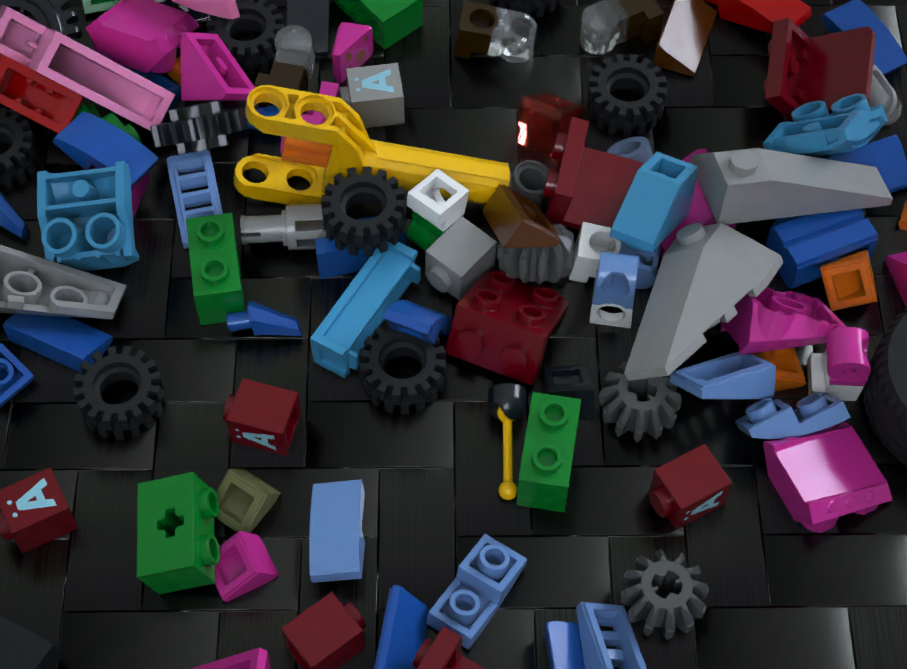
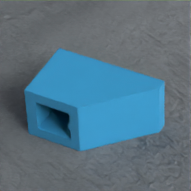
[610,152,699,253]

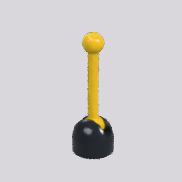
[488,383,526,500]

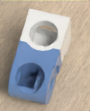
[569,222,661,289]
[589,251,639,328]

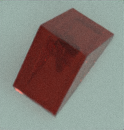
[517,92,585,157]

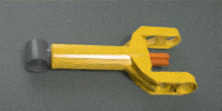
[234,85,549,209]

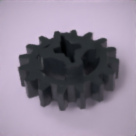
[150,100,249,154]

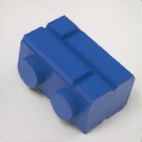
[765,209,879,289]

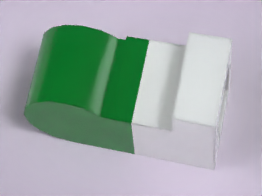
[406,169,470,251]

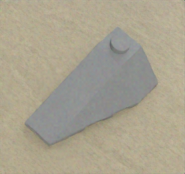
[690,148,893,225]
[624,222,783,381]
[0,245,127,319]

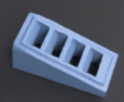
[166,150,223,249]
[670,351,776,399]
[576,602,647,669]

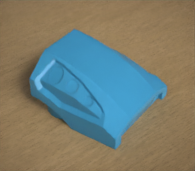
[763,94,888,157]
[37,161,139,271]

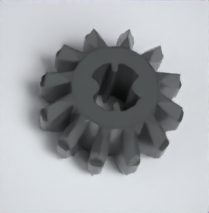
[497,220,575,285]
[598,361,682,443]
[620,549,709,640]

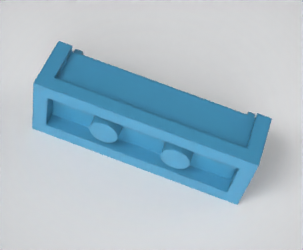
[310,241,421,379]

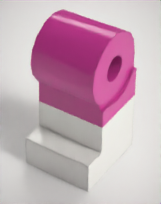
[807,327,871,401]

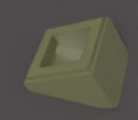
[215,469,280,533]

